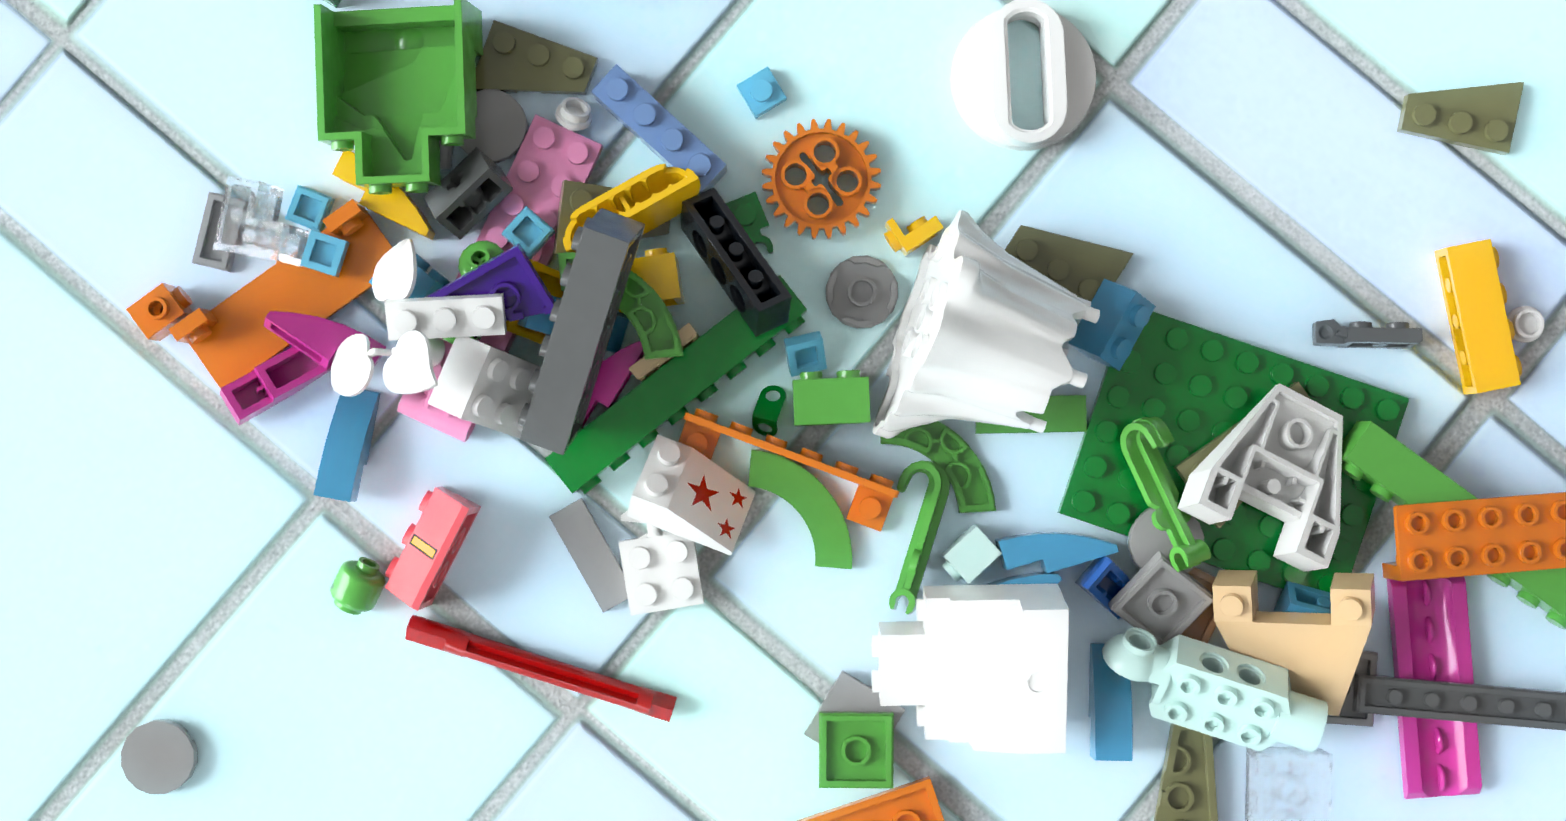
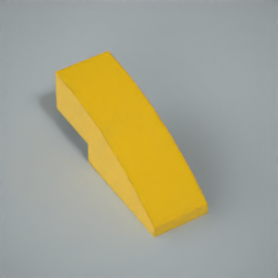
[332,151,435,240]

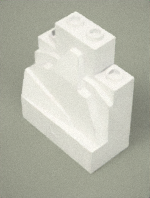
[871,584,1069,754]

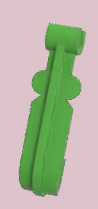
[1120,416,1211,572]
[889,460,950,615]

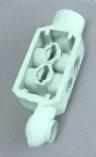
[1102,627,1328,752]

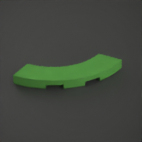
[558,252,684,360]
[880,421,996,513]
[748,449,852,569]

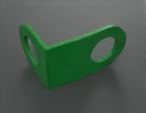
[752,385,786,436]

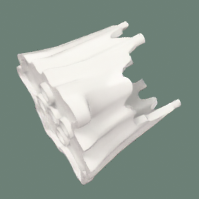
[872,210,1100,439]

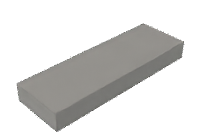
[549,498,628,613]

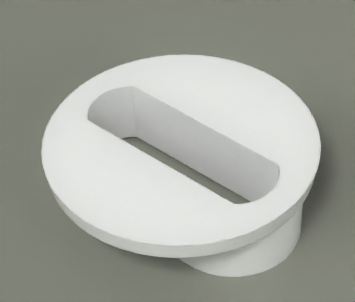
[950,0,1096,151]

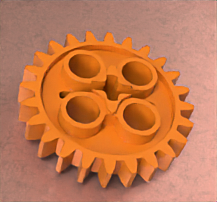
[762,119,881,240]

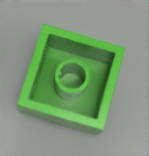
[792,370,871,426]

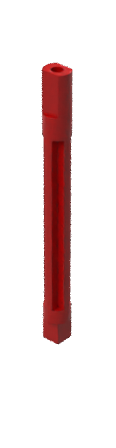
[405,614,677,722]

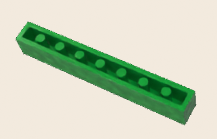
[545,275,807,495]

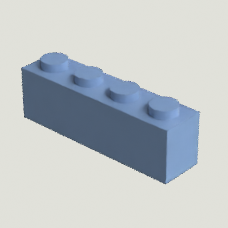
[591,64,728,194]

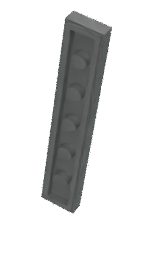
[1352,674,1566,731]

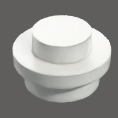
[555,97,592,131]
[1507,306,1545,343]

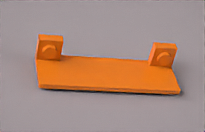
[168,199,393,388]
[678,408,900,532]
[1382,492,1566,581]

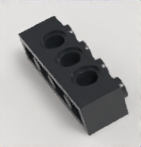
[681,188,792,337]

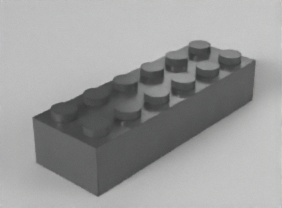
[518,208,645,455]

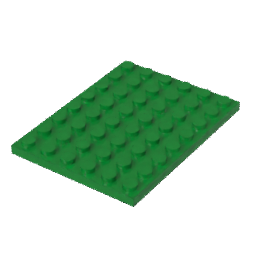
[1057,312,1410,592]

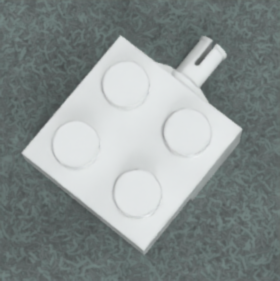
[618,523,704,616]

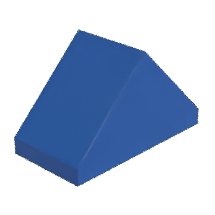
[1075,556,1131,620]

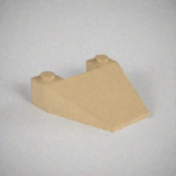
[1212,570,1375,716]

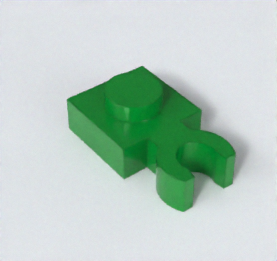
[726,191,773,254]

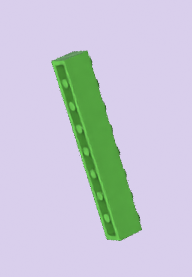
[1342,421,1566,630]

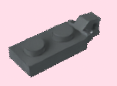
[1312,319,1423,349]

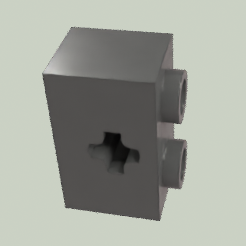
[424,147,513,240]

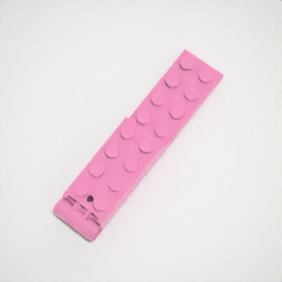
[397,114,604,442]

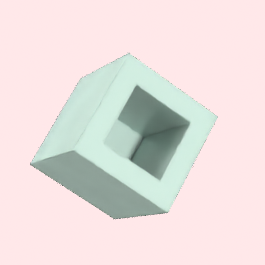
[941,525,1002,584]

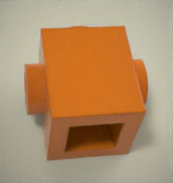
[126,283,193,341]

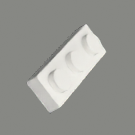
[384,293,507,341]

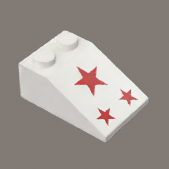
[626,434,756,555]

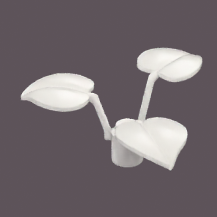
[331,239,445,397]

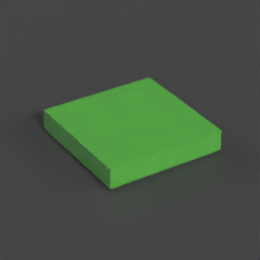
[819,711,894,789]

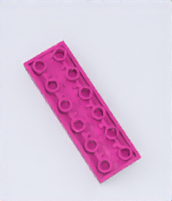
[1386,576,1482,799]

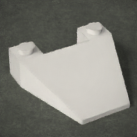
[1177,384,1343,572]

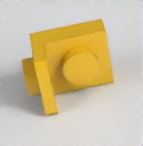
[883,216,944,256]

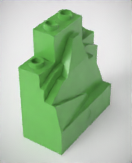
[313,0,483,195]

